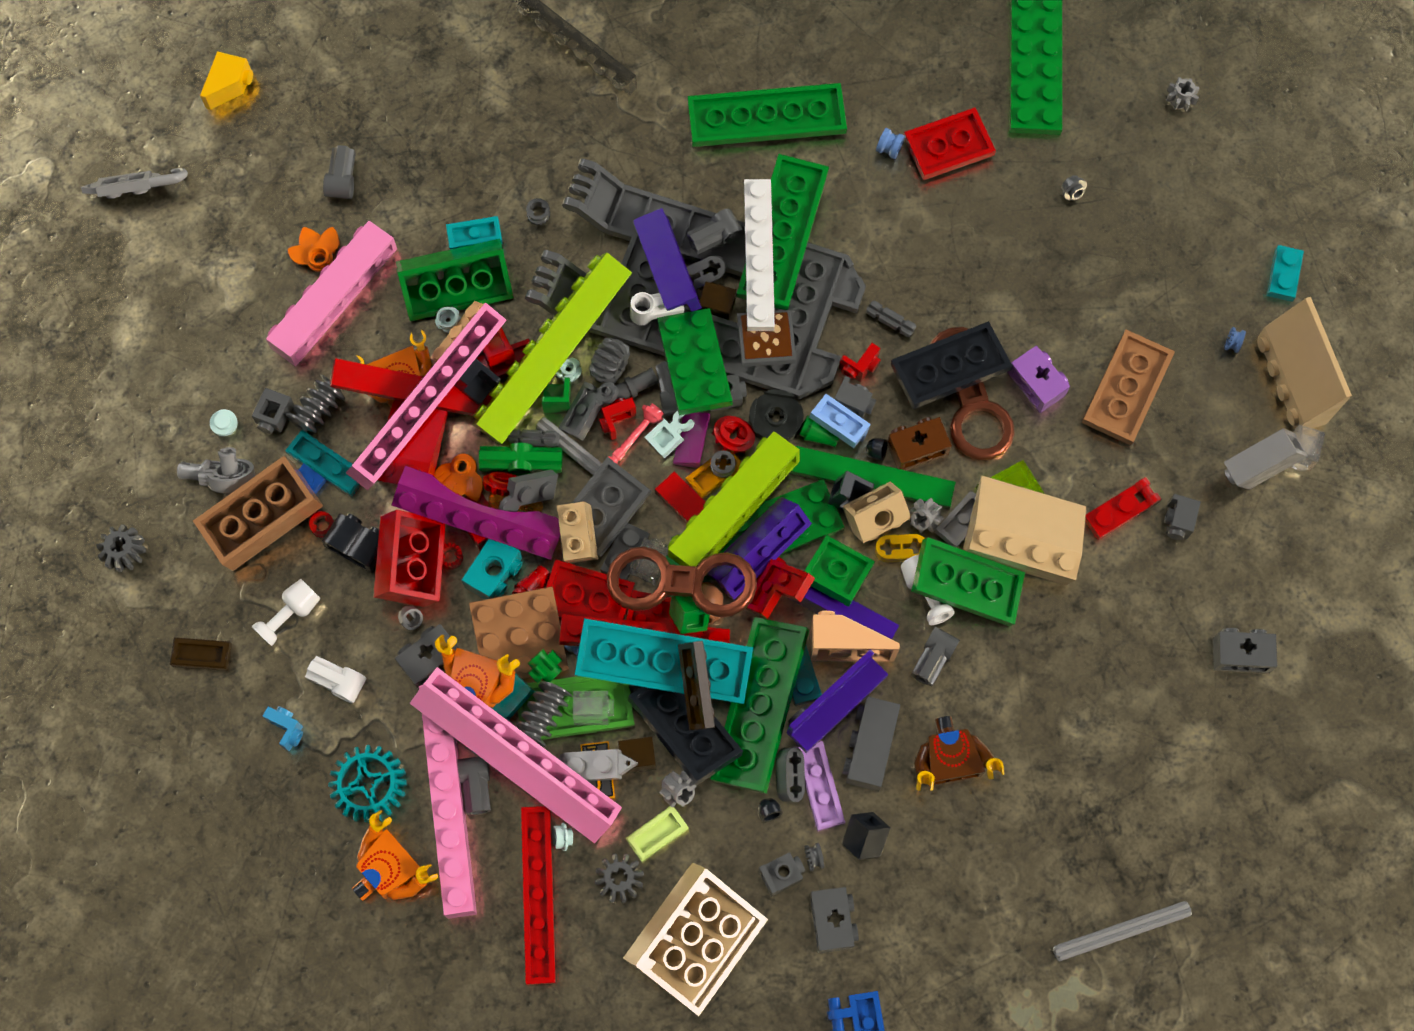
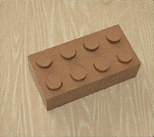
[193,456,323,571]

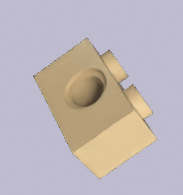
[843,481,911,543]
[557,501,598,563]

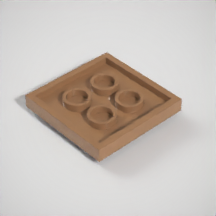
[469,586,569,679]

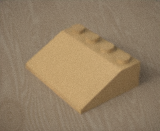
[1257,297,1352,433]
[963,476,1086,585]
[623,863,768,1016]

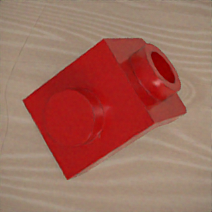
[839,343,881,382]
[599,398,636,440]

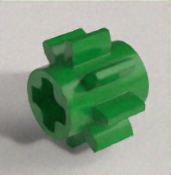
[527,649,563,683]

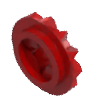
[712,416,755,455]
[482,472,517,497]

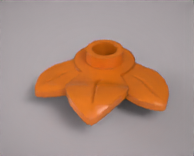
[287,227,339,272]
[434,453,483,502]

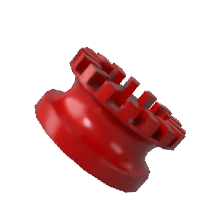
[309,511,334,539]
[442,542,464,570]

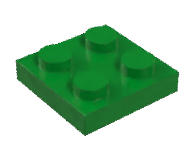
[805,535,875,607]

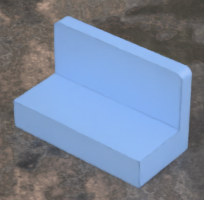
[809,394,871,448]

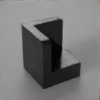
[454,359,501,405]
[828,471,874,512]
[842,812,891,860]

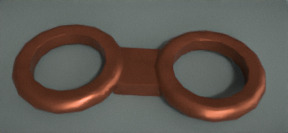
[931,327,1015,460]
[607,546,757,618]

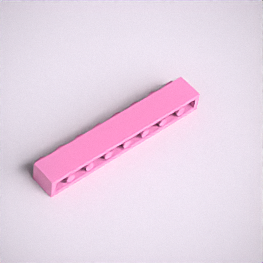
[346,303,506,490]
[410,667,622,844]
[419,685,477,919]

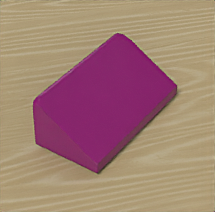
[673,412,710,469]

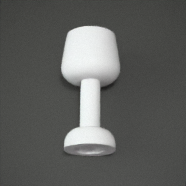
[901,554,954,625]
[252,579,321,646]

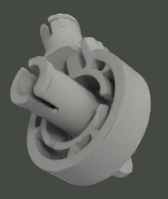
[177,447,255,496]

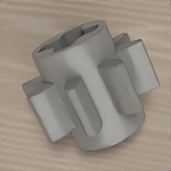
[1166,77,1200,111]
[909,498,944,533]
[659,771,697,807]

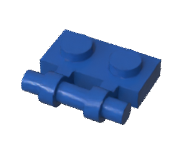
[827,991,885,1031]

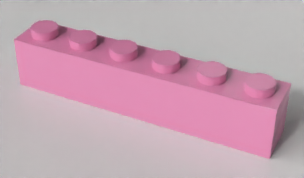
[266,221,397,367]

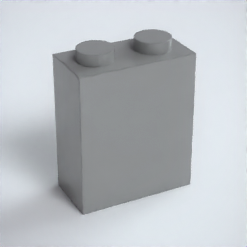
[1224,428,1308,489]

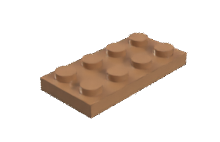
[1082,330,1175,445]

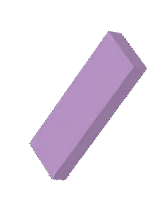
[796,740,845,831]

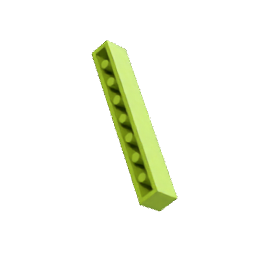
[472,252,632,444]

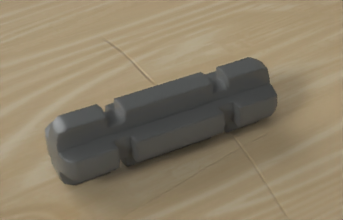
[866,301,916,337]
[507,429,560,447]

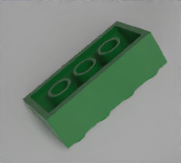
[396,239,514,321]

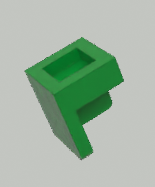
[542,377,572,413]
[669,596,710,634]

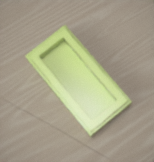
[625,806,689,863]

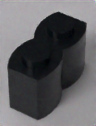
[322,513,379,573]

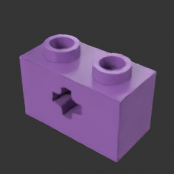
[1007,345,1070,413]

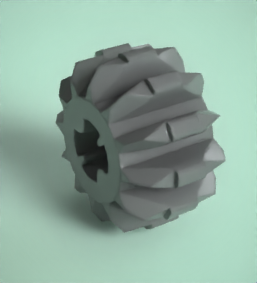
[589,338,630,384]
[96,524,146,573]
[595,853,644,903]

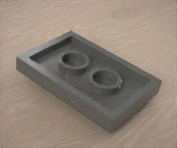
[572,457,652,557]

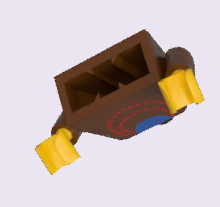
[914,716,1004,791]

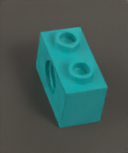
[461,539,523,599]

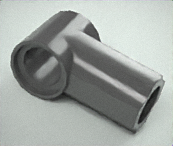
[323,145,356,199]
[687,208,744,255]
[655,361,678,416]
[911,626,960,687]
[458,756,491,815]

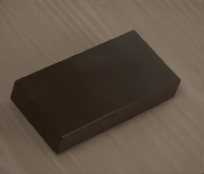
[170,637,232,671]

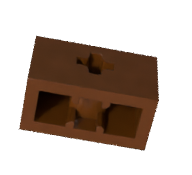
[887,417,952,470]

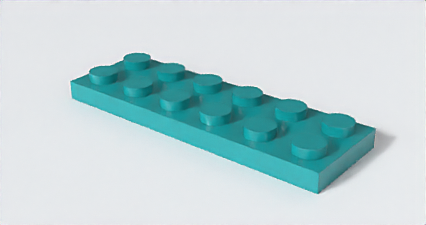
[574,618,753,704]

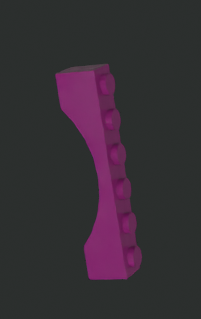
[391,466,560,560]

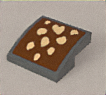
[737,310,796,367]

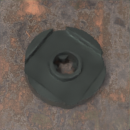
[749,389,804,442]

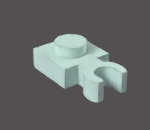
[645,411,695,458]

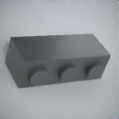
[842,696,900,792]

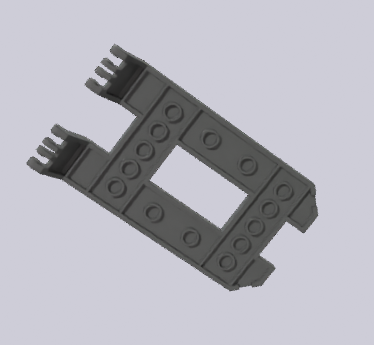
[525,159,866,399]

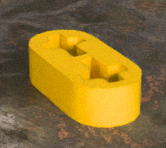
[875,534,925,563]

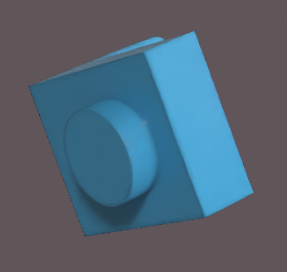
[262,706,303,751]

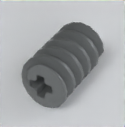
[286,374,346,433]
[516,681,573,747]

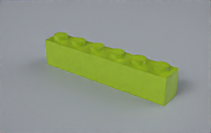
[668,431,800,567]

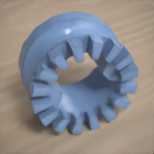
[1224,327,1246,354]

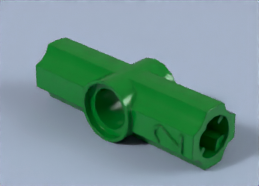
[479,443,563,476]

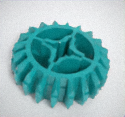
[328,745,407,823]

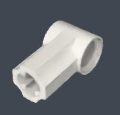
[630,292,684,325]
[305,656,367,704]

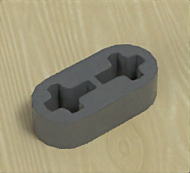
[687,255,727,290]
[776,747,805,802]

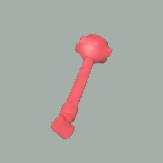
[608,403,664,464]

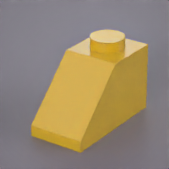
[200,51,253,110]

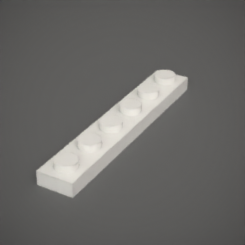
[744,179,775,331]

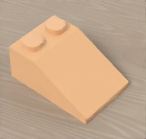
[810,611,900,662]

